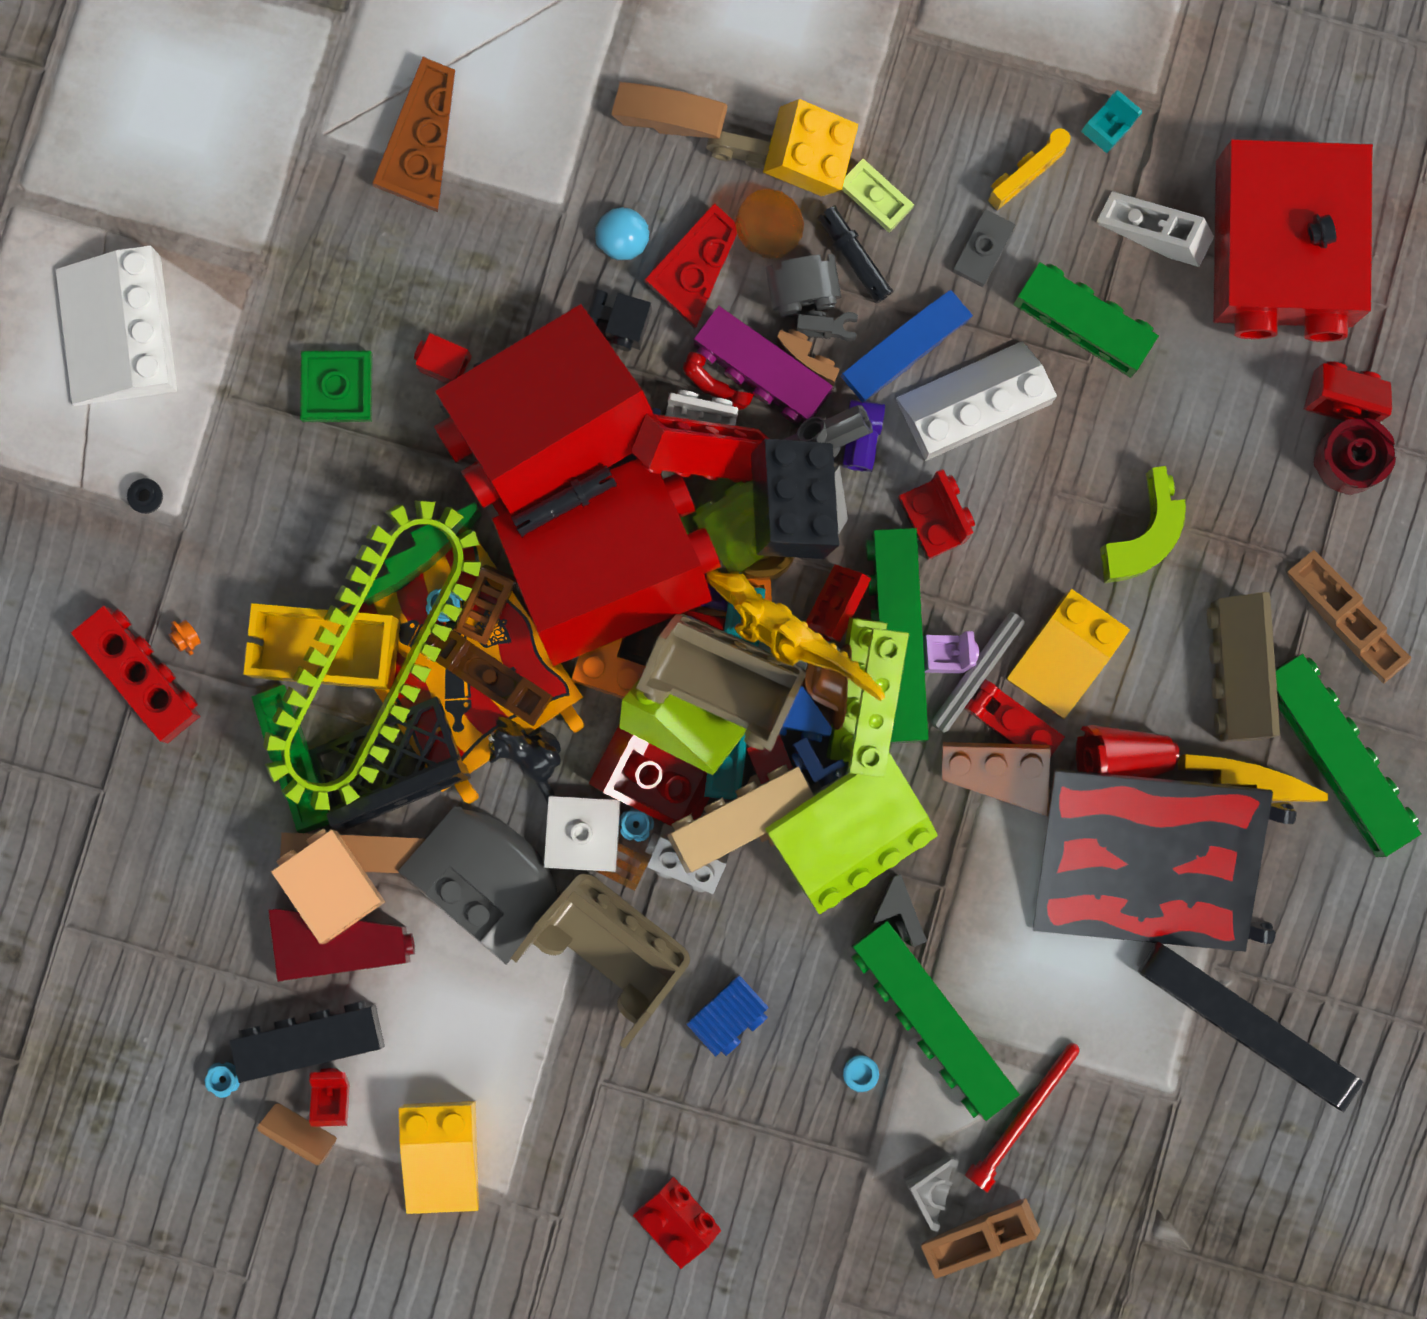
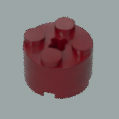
[1313,418,1396,495]

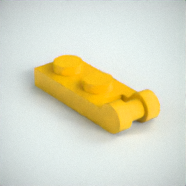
[988,128,1071,211]

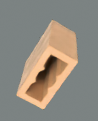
[271,829,385,944]

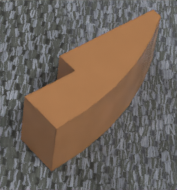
[611,82,728,139]
[921,1198,1041,1279]

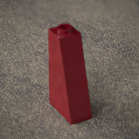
[268,908,415,982]

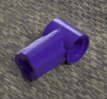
[842,399,885,472]

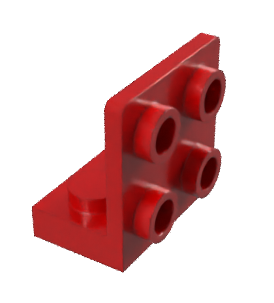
[898,469,975,560]

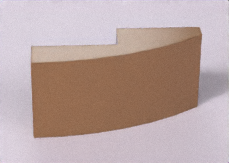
[776,329,840,389]

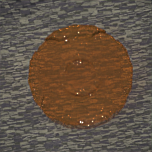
[735,189,804,259]

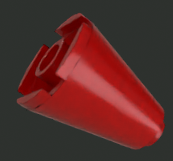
[1076,725,1180,778]

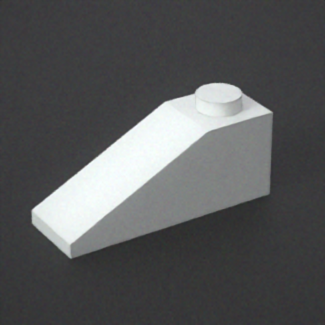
[1097,191,1214,267]

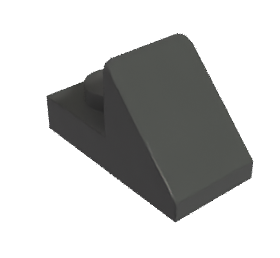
[871,874,927,947]

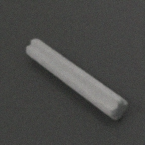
[931,612,1025,733]

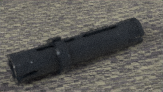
[817,205,894,304]
[511,466,617,537]

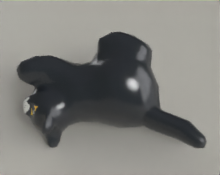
[488,717,561,804]

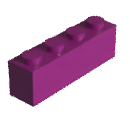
[694,305,833,425]

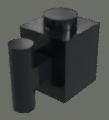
[588,289,652,351]

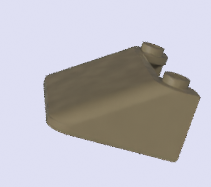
[636,614,806,750]

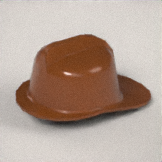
[804,644,852,730]

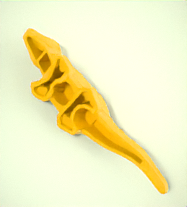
[706,569,885,701]

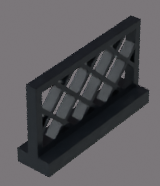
[308,696,471,832]

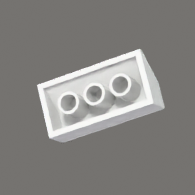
[896,341,1057,461]

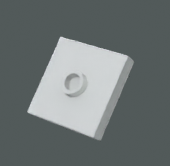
[544,796,620,872]

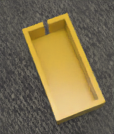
[243,603,401,690]

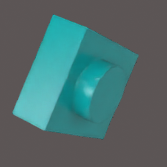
[1081,90,1142,153]

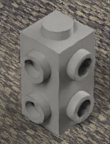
[645,823,729,894]

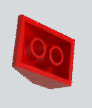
[589,724,710,826]

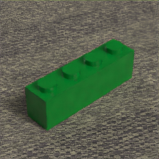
[1013,262,1159,378]

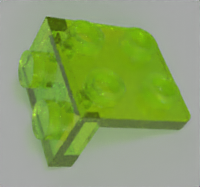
[693,480,765,573]

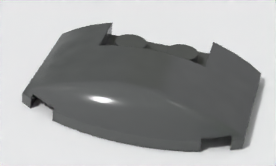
[398,806,561,965]

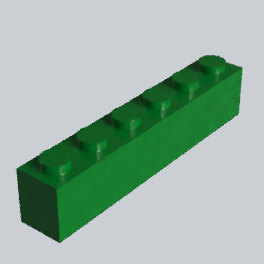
[866,528,929,744]
[1275,654,1422,857]
[851,920,1020,1121]

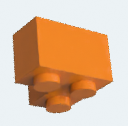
[572,637,646,699]

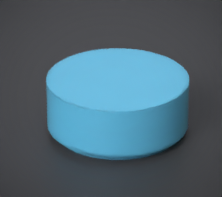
[843,1055,879,1092]

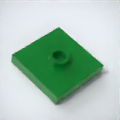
[300,351,373,422]

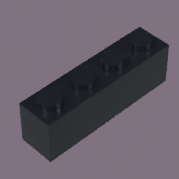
[230,1000,385,1083]

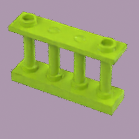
[826,617,909,777]

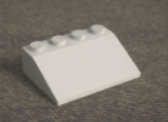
[56,246,177,406]

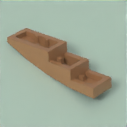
[1287,550,1412,684]
[280,833,425,873]

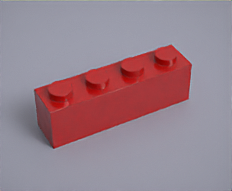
[631,413,769,484]

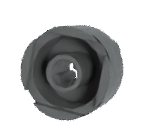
[765,254,842,317]

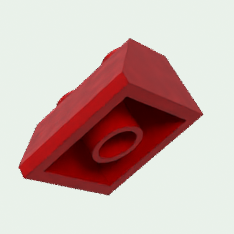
[1303,361,1392,422]

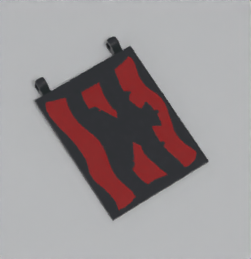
[1033,769,1297,952]

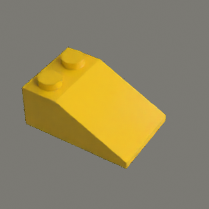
[1006,589,1130,719]
[399,1101,479,1214]

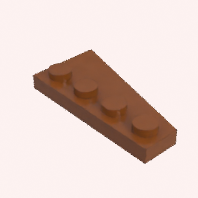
[373,57,455,212]

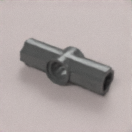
[783,405,873,458]

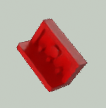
[632,1177,721,1269]

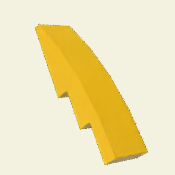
[1178,754,1328,802]

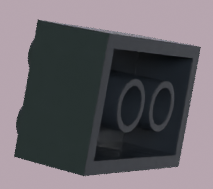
[751,438,839,559]

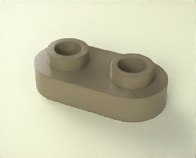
[706,131,770,169]

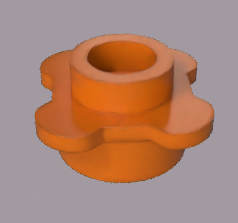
[169,620,201,656]

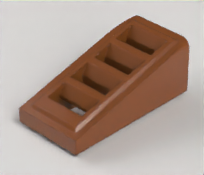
[454,564,517,645]

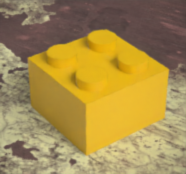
[763,99,858,197]

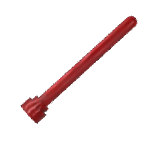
[964,1043,1080,1193]

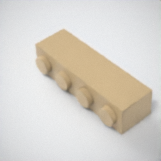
[667,765,814,873]

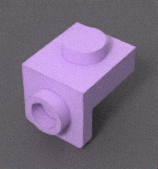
[923,631,979,674]

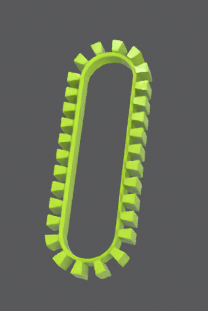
[263,501,481,810]

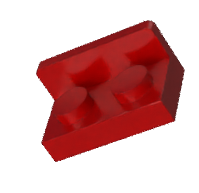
[806,564,871,642]

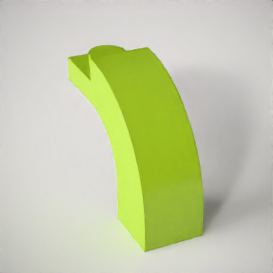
[1100,466,1186,583]

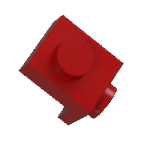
[309,1068,350,1127]

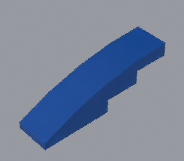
[840,290,973,403]

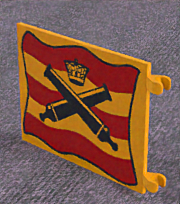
[339,529,585,804]

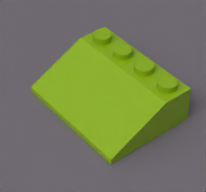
[765,752,938,915]

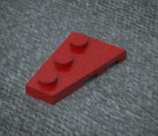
[644,203,740,329]

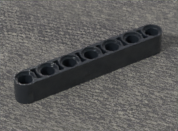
[1137,942,1364,1112]

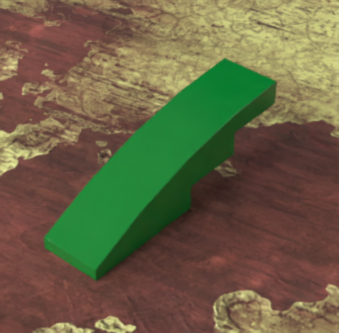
[357,503,482,606]
[251,685,329,833]

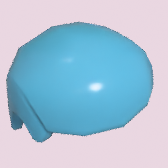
[595,207,649,260]

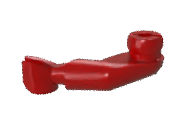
[683,352,754,410]

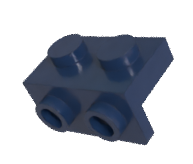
[789,738,846,787]

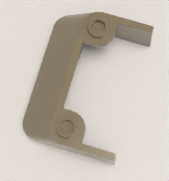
[510,874,690,1049]

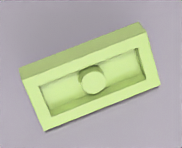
[842,159,914,233]

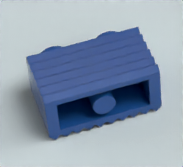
[686,975,769,1057]

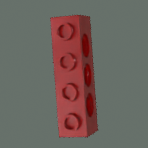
[71,606,201,744]

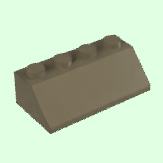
[1207,592,1280,742]

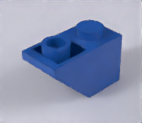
[779,686,832,742]

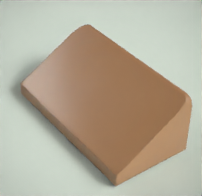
[257,1103,337,1166]

